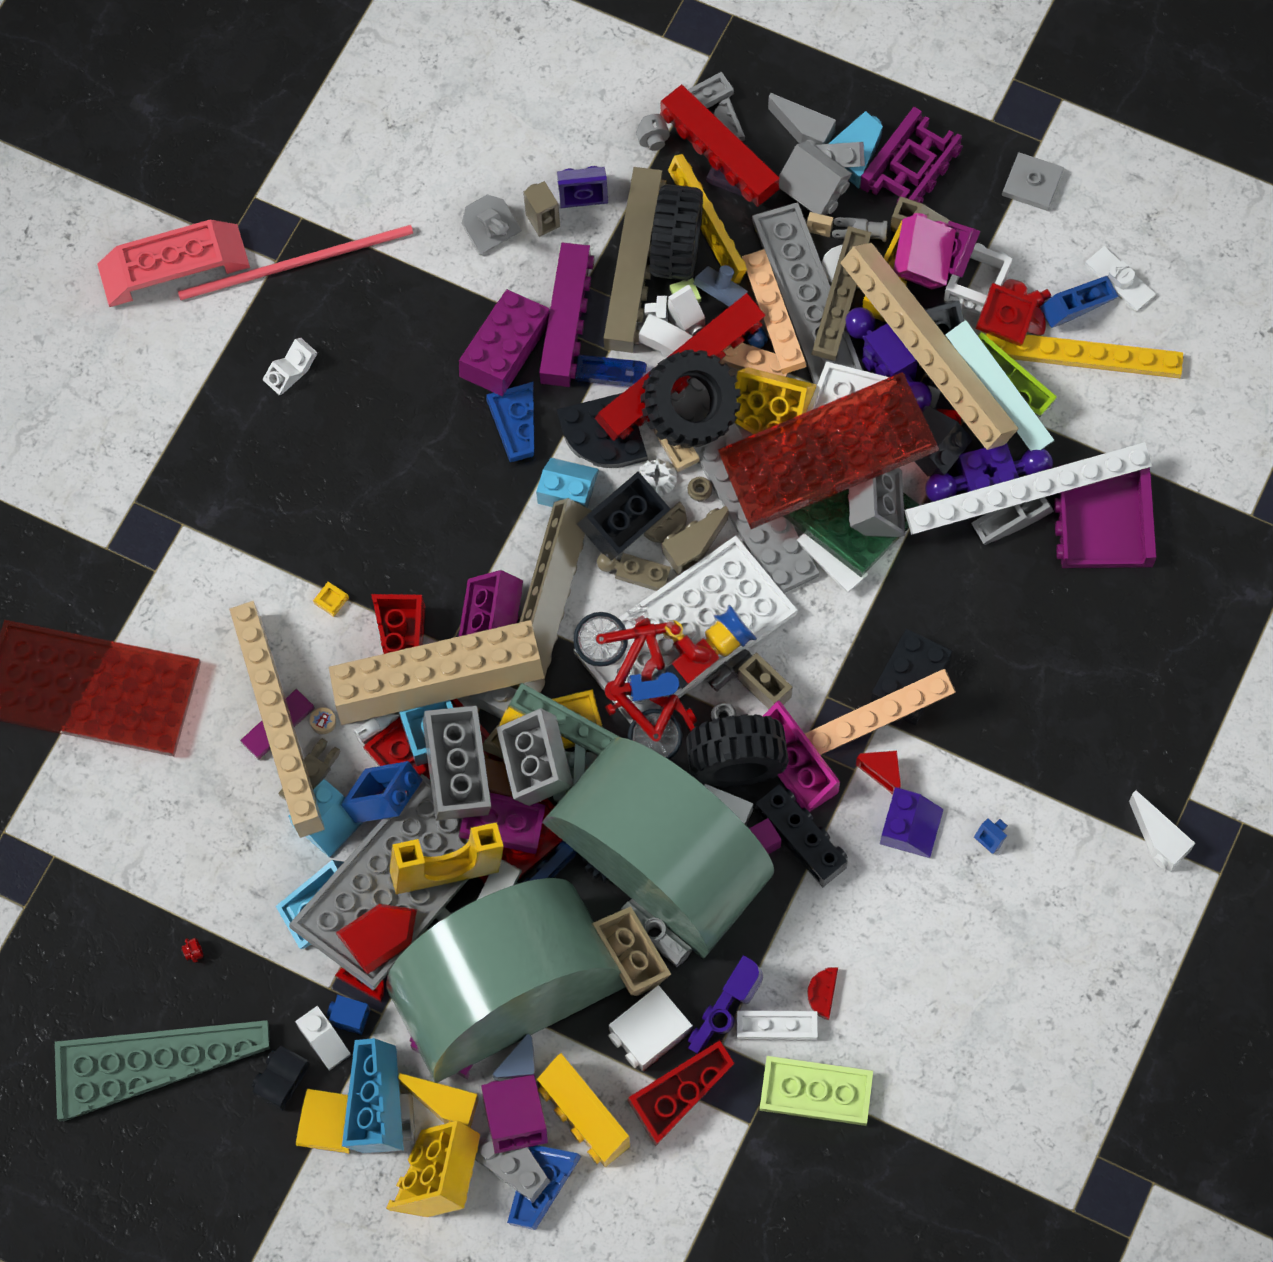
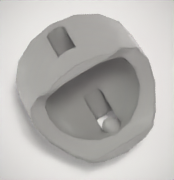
[636,114,670,151]

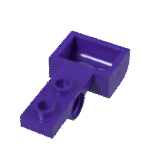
[688,955,763,1054]

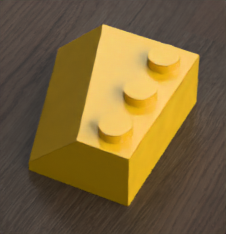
[735,367,817,460]
[386,1120,480,1217]

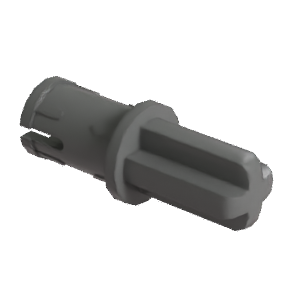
[707,649,752,692]

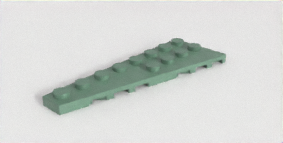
[55,1020,270,1122]

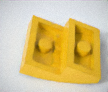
[296,1089,350,1154]

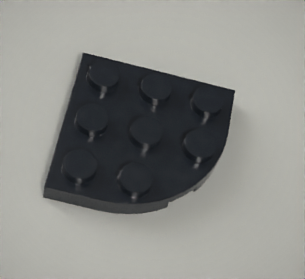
[557,393,648,468]

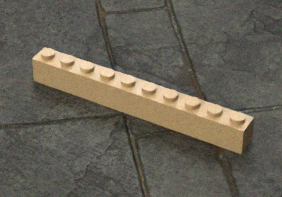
[841,243,1018,450]
[229,601,325,838]

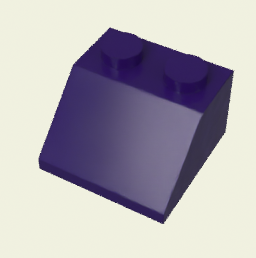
[557,166,608,208]
[880,787,944,858]

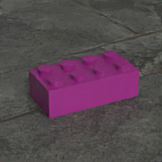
[459,289,550,397]

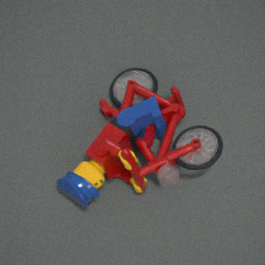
[573,604,757,760]

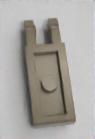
[278,738,341,800]

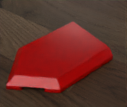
[336,904,417,975]

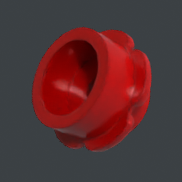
[182,938,204,963]

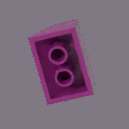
[459,570,523,637]

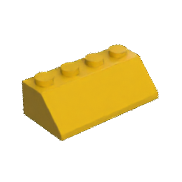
[537,1053,630,1167]

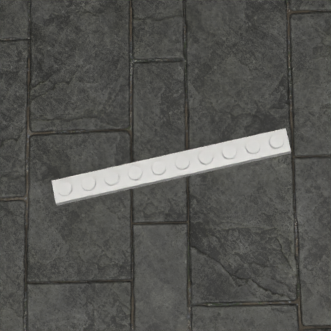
[904,442,1152,535]

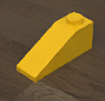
[398,1073,479,1128]

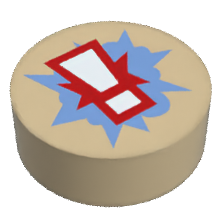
[310,707,336,734]

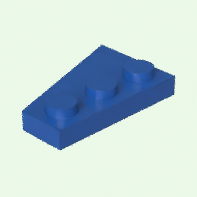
[486,382,534,463]
[507,1145,582,1230]

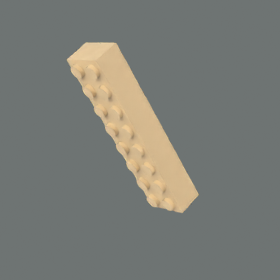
[329,620,544,725]

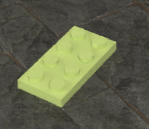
[759,1056,873,1126]

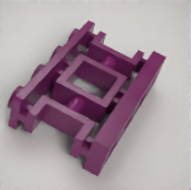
[860,107,963,203]

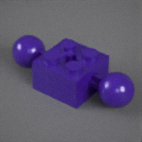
[845,307,932,413]
[925,443,1053,502]

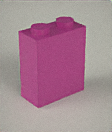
[894,213,956,289]

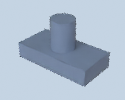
[693,265,748,307]

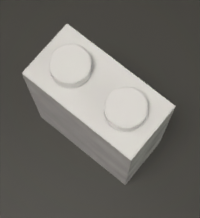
[608,985,692,1071]

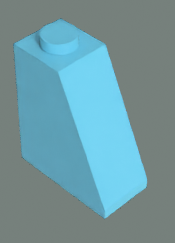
[829,111,883,188]

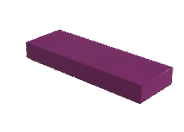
[240,689,315,760]

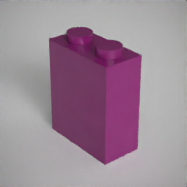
[481,1075,548,1154]

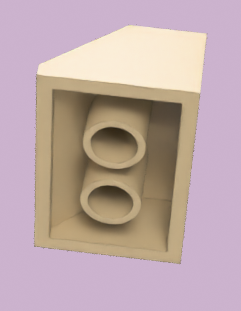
[592,906,671,996]

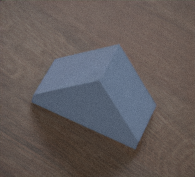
[493,1034,536,1081]

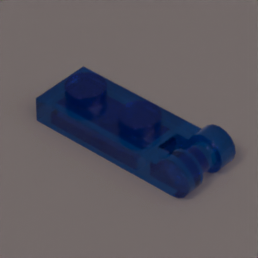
[576,355,647,387]

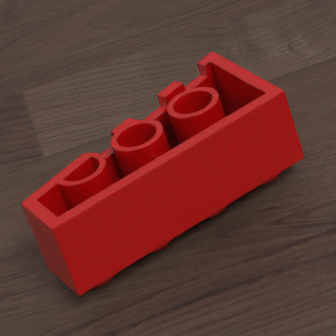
[371,594,425,654]
[627,1040,734,1147]

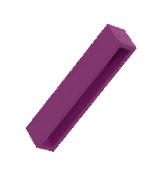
[540,242,595,387]

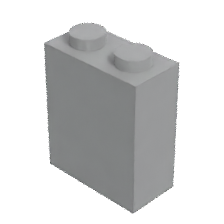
[779,141,852,215]

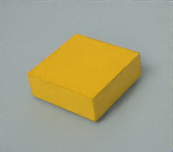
[313,582,349,617]

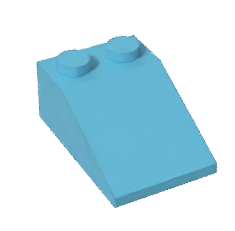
[276,860,344,949]

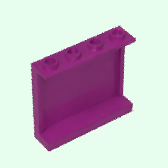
[1054,467,1156,568]

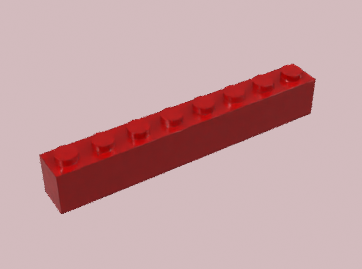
[595,293,766,441]

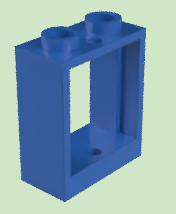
[341,761,423,823]

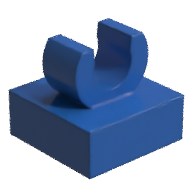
[974,818,1008,854]

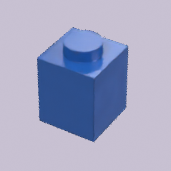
[327,995,370,1035]

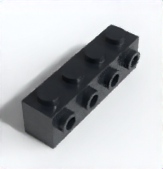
[755,784,848,888]

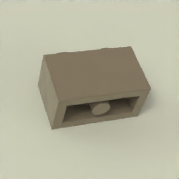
[523,181,560,237]
[738,652,793,709]

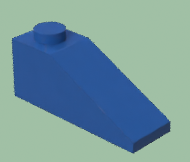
[1040,276,1119,328]

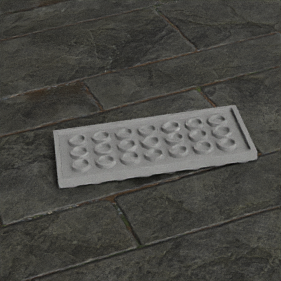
[289,774,469,990]

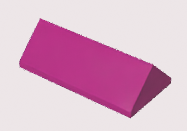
[763,701,840,812]

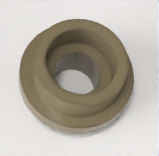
[687,477,712,501]

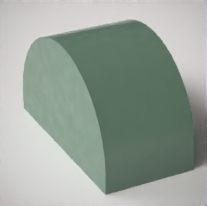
[542,738,774,959]
[386,878,626,1083]

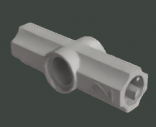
[620,899,692,967]

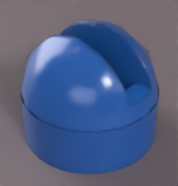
[746,328,768,348]

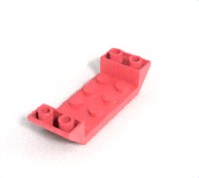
[97,219,250,307]

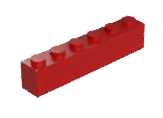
[660,84,780,207]

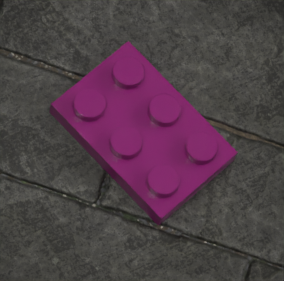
[458,792,546,854]

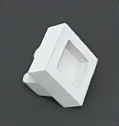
[644,296,668,322]

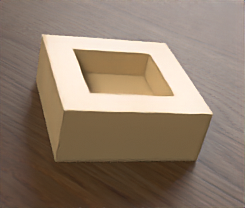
[807,212,833,237]

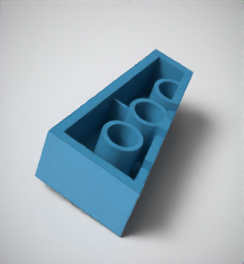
[342,1038,404,1153]

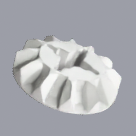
[639,458,677,496]

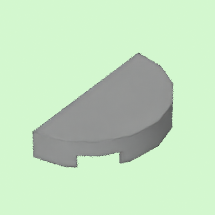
[714,97,745,141]

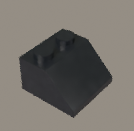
[897,406,973,477]

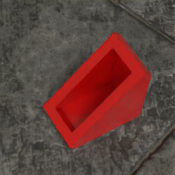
[856,751,901,794]

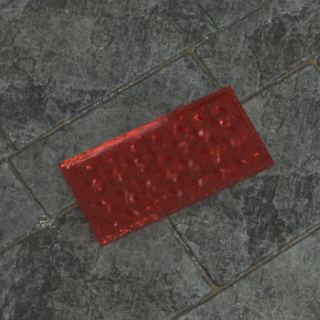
[718,372,939,529]
[0,620,201,757]

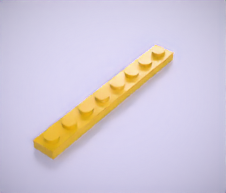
[986,333,1183,379]

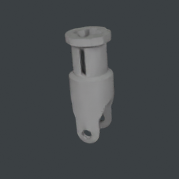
[832,217,888,242]

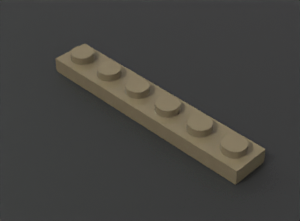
[811,226,872,361]

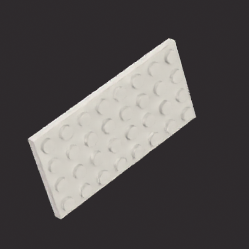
[574,535,798,729]

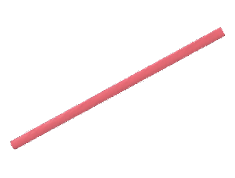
[178,225,413,300]

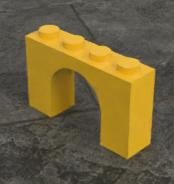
[390,822,504,895]

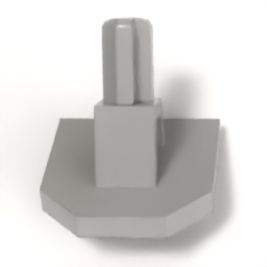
[461,194,522,255]

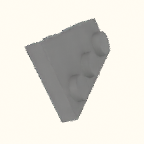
[475,1133,550,1203]

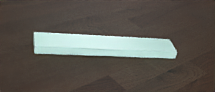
[946,320,1054,451]

